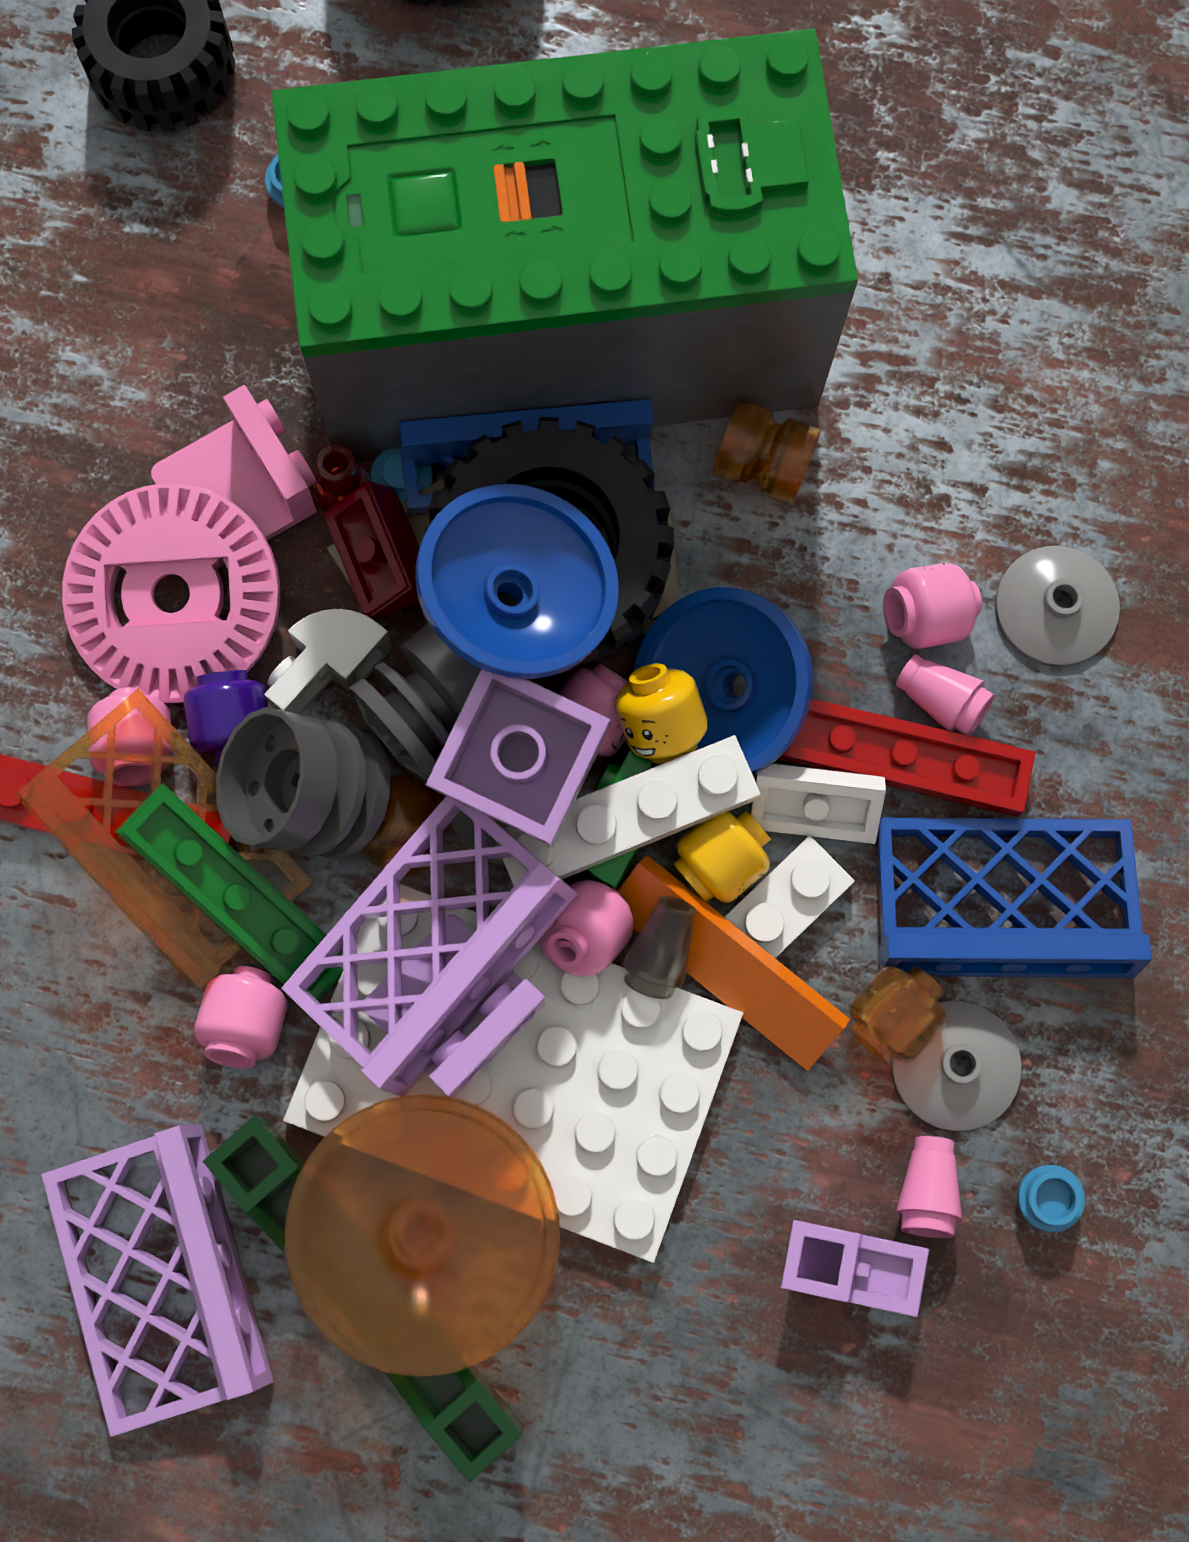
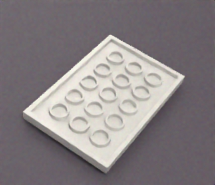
[283,884,743,1263]

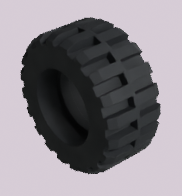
[425,417,674,676]

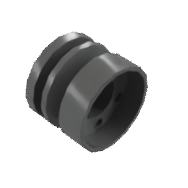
[348,622,481,792]
[216,707,391,860]

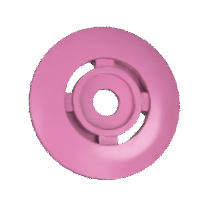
[62,483,281,703]

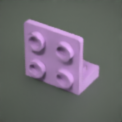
[364,914,546,1100]

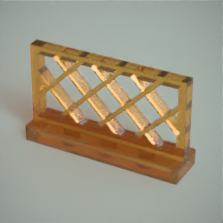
[14,688,313,989]

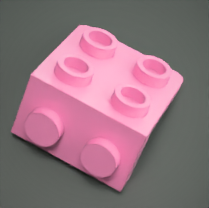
[151,385,317,569]

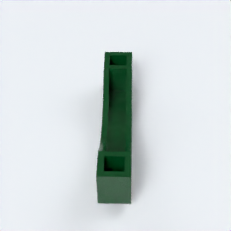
[202,1116,524,1483]

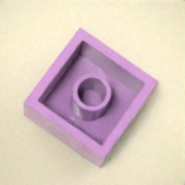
[426,669,610,847]

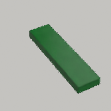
[114,783,343,1001]

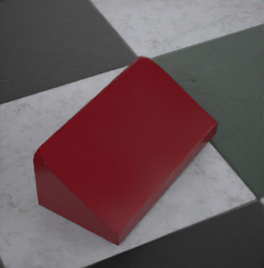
[323,481,420,621]

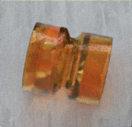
[712,399,822,505]

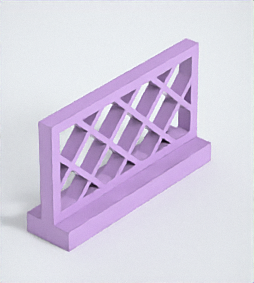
[281,796,578,1097]
[41,1124,274,1437]

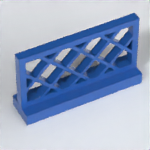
[876,817,1152,978]

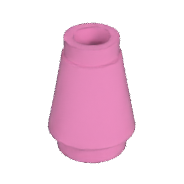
[896,654,995,736]
[896,1136,962,1238]

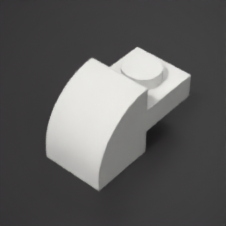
[264,609,393,715]

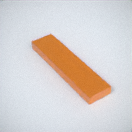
[618,855,851,1071]

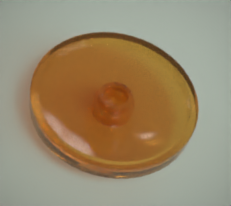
[284,1094,560,1377]

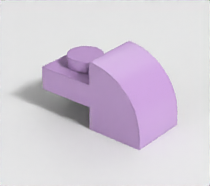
[781,1220,930,1317]

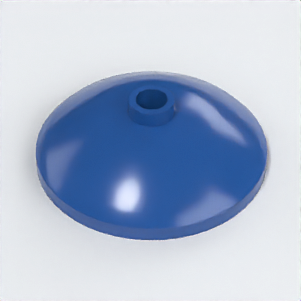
[415,484,619,679]
[633,587,813,774]

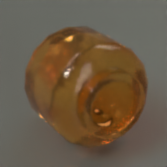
[362,777,445,876]
[849,966,947,1065]

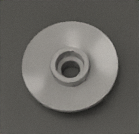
[995,546,1120,667]
[891,1001,1022,1131]

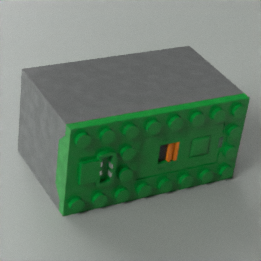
[271,28,858,465]

